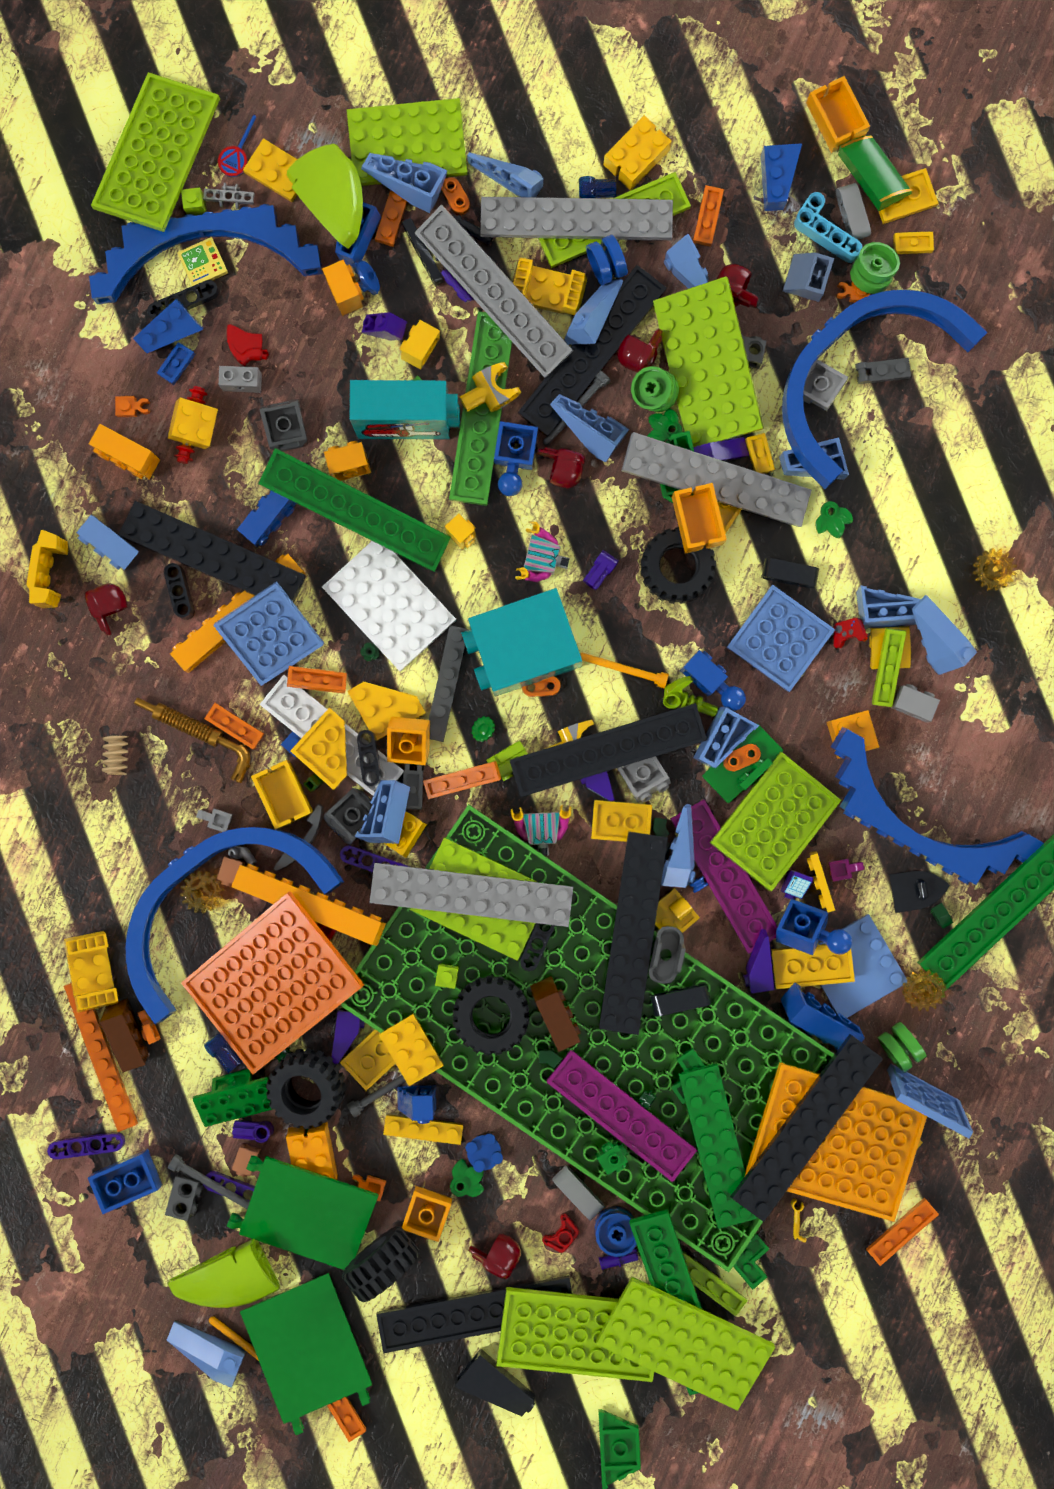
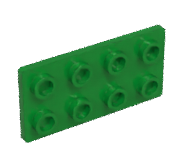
[702,724,783,803]
[193,1069,273,1127]

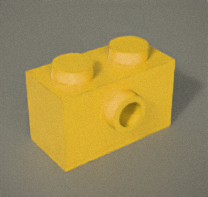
[400,320,440,370]
[445,513,476,550]

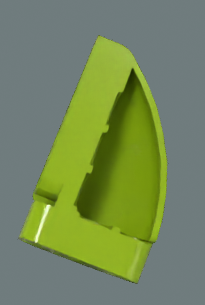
[287,144,363,249]
[167,1239,280,1308]

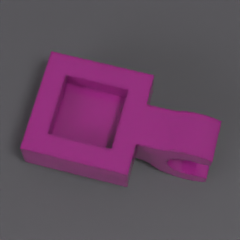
[828,859,864,882]

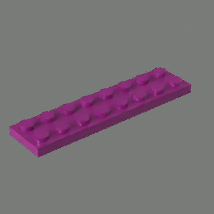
[670,799,778,954]
[546,1049,697,1182]

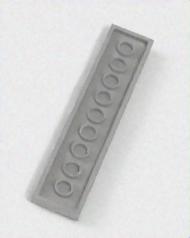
[481,197,673,240]
[415,204,574,378]
[621,432,812,527]
[370,863,573,927]

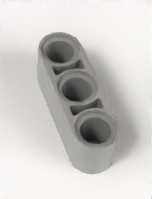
[836,183,871,240]
[552,1165,605,1221]

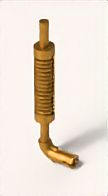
[134,698,251,783]

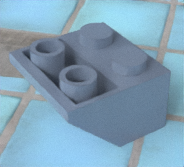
[783,253,834,302]

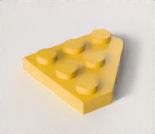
[347,682,426,741]
[291,708,348,790]

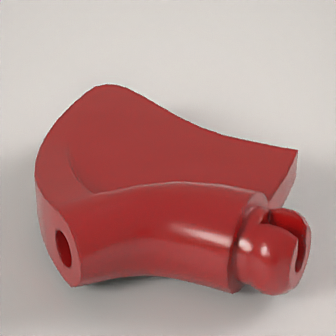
[227,324,269,366]

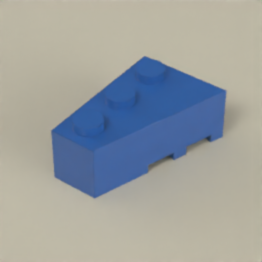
[761,144,802,211]
[335,202,381,266]
[133,299,204,353]
[397,1085,436,1124]

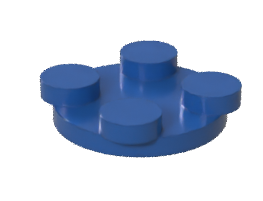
[352,260,380,296]
[465,1133,503,1172]

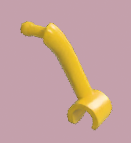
[791,1198,807,1242]

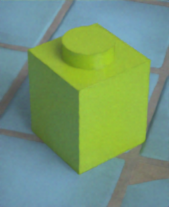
[181,187,207,216]
[435,963,459,989]

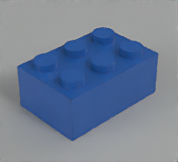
[88,1149,163,1214]

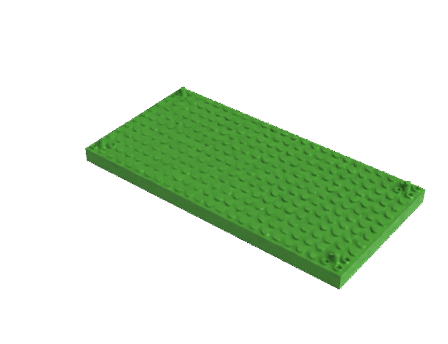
[340,804,834,1273]

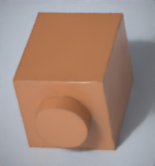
[217,856,246,887]
[232,1143,261,1177]

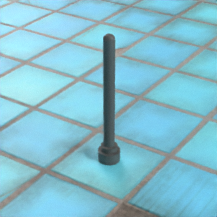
[543,371,611,446]
[347,1075,406,1118]
[167,1154,250,1209]

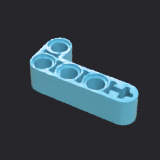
[794,192,862,263]

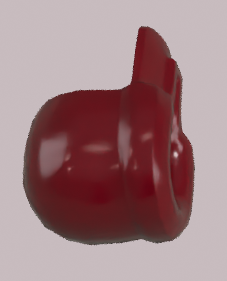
[717,264,758,308]
[618,328,663,373]
[537,447,585,489]
[85,583,128,636]
[468,1233,521,1279]

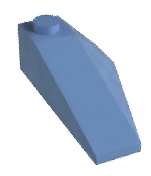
[467,152,543,198]
[361,153,447,213]
[664,234,709,289]
[564,279,623,345]
[551,394,629,463]
[912,595,977,675]
[661,804,696,888]
[167,1321,246,1388]

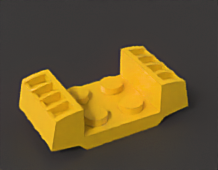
[512,258,587,315]
[26,530,68,608]
[64,931,118,1013]

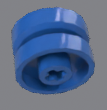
[586,234,628,285]
[594,1206,637,1257]

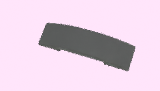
[273,804,324,871]

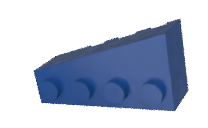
[237,491,297,548]
[781,983,865,1050]

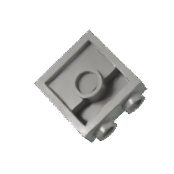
[803,359,848,411]
[617,756,671,803]

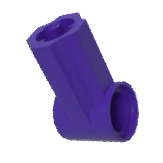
[583,550,619,590]
[232,1120,274,1143]

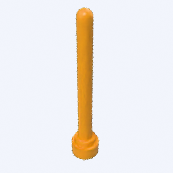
[580,653,669,689]
[209,1316,259,1361]

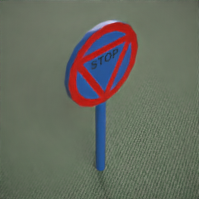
[218,115,256,177]

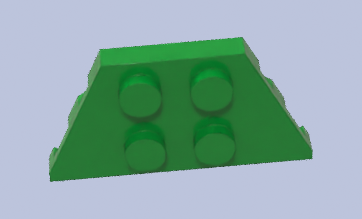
[598,1409,641,1489]

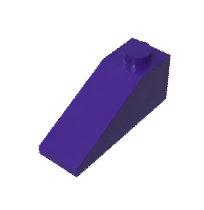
[693,437,749,462]
[743,929,774,993]
[332,1008,365,1064]

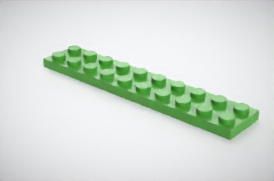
[449,311,512,506]

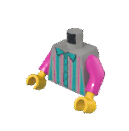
[515,521,570,582]
[511,805,571,856]

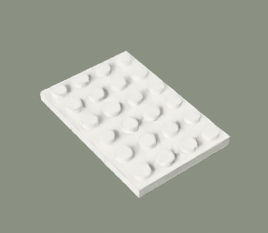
[322,541,456,672]

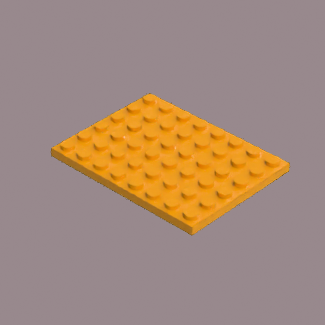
[745,1062,927,1222]

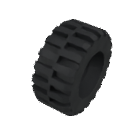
[640,527,716,604]
[453,975,529,1055]
[266,1048,346,1129]
[342,1226,419,1302]

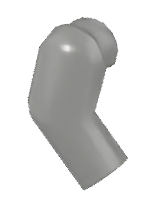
[228,846,257,865]

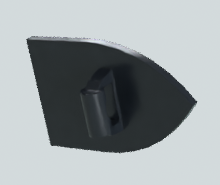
[889,871,950,913]

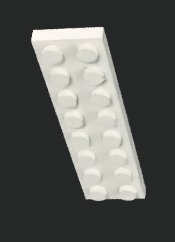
[259,675,404,796]

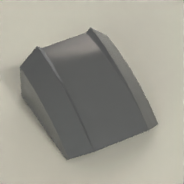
[260,399,307,451]
[323,788,373,845]

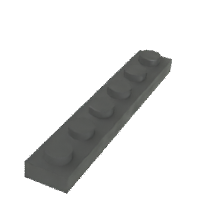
[429,625,469,742]

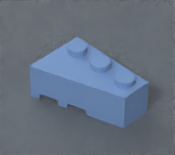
[779,437,849,480]
[76,514,139,570]
[856,585,921,629]
[693,707,759,768]
[355,780,410,844]

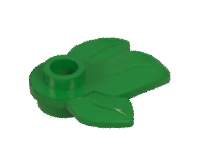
[647,408,682,442]
[815,501,853,539]
[450,1159,484,1197]

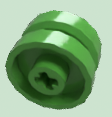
[850,242,900,294]
[631,366,679,412]
[877,1021,927,1073]

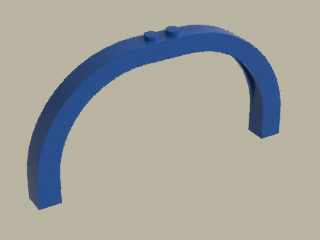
[782,290,987,489]
[126,827,344,1024]

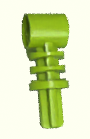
[663,676,718,717]

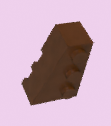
[530,976,581,1052]
[100,998,149,1073]

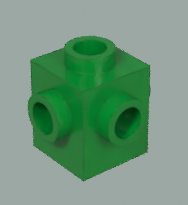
[596,1141,628,1175]

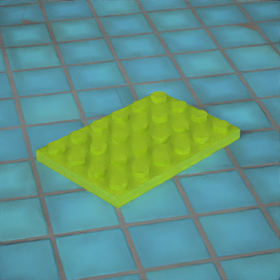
[347,98,468,186]
[710,752,841,891]
[410,838,537,961]

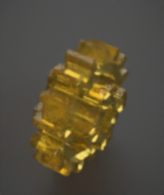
[973,548,1017,591]
[180,871,224,914]
[902,969,946,1011]

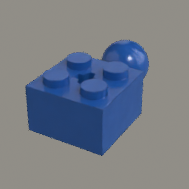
[494,421,538,496]
[680,650,746,711]
[776,899,852,955]

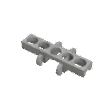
[203,183,255,209]

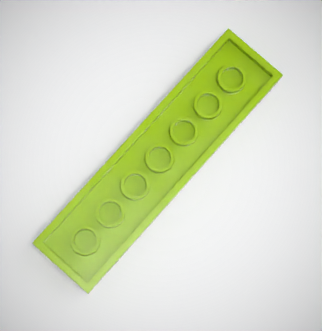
[538,171,691,268]

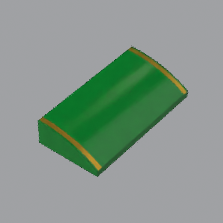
[838,135,912,211]

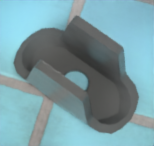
[649,926,686,984]

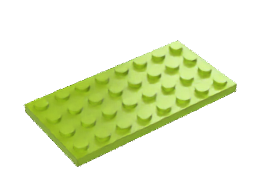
[91,72,220,232]
[653,276,764,447]
[596,1277,775,1411]
[496,1287,654,1382]

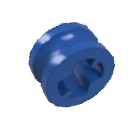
[689,876,708,893]

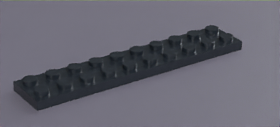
[518,265,667,437]
[118,501,306,603]
[509,703,707,797]
[599,831,668,1035]
[731,1034,883,1222]
[376,1275,573,1354]

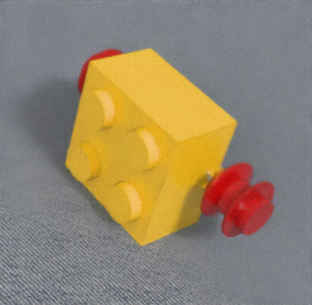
[168,386,218,464]

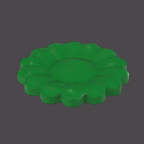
[471,716,495,742]

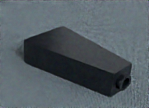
[455,1348,535,1417]

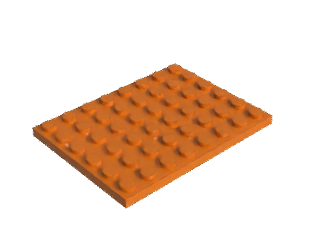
[181,891,364,1074]

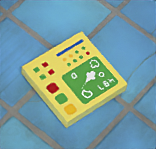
[177,237,228,286]

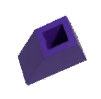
[362,312,407,341]

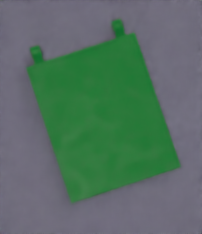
[227,1155,379,1270]
[240,1273,372,1435]

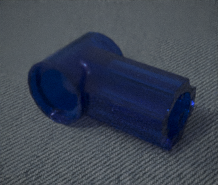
[578,176,616,199]
[204,1032,242,1073]

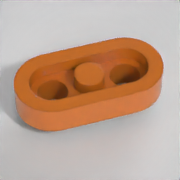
[442,177,470,215]
[522,676,560,697]
[723,744,761,772]

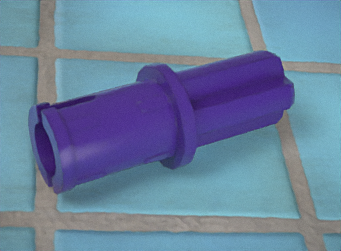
[599,1249,639,1270]

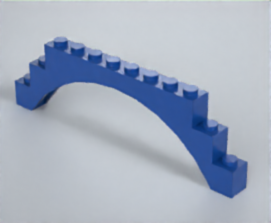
[89,204,323,305]
[831,727,1044,885]

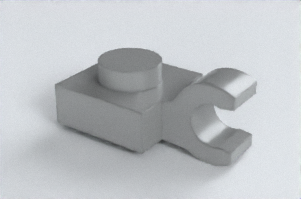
[196,808,233,832]

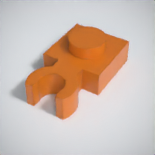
[836,281,870,302]
[115,396,150,417]
[138,1010,161,1044]
[352,1174,386,1201]

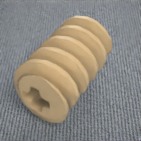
[102,736,128,775]

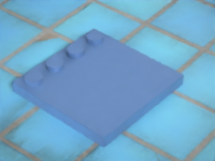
[213,581,324,686]
[726,585,835,692]
[818,914,908,1018]
[887,1064,973,1139]

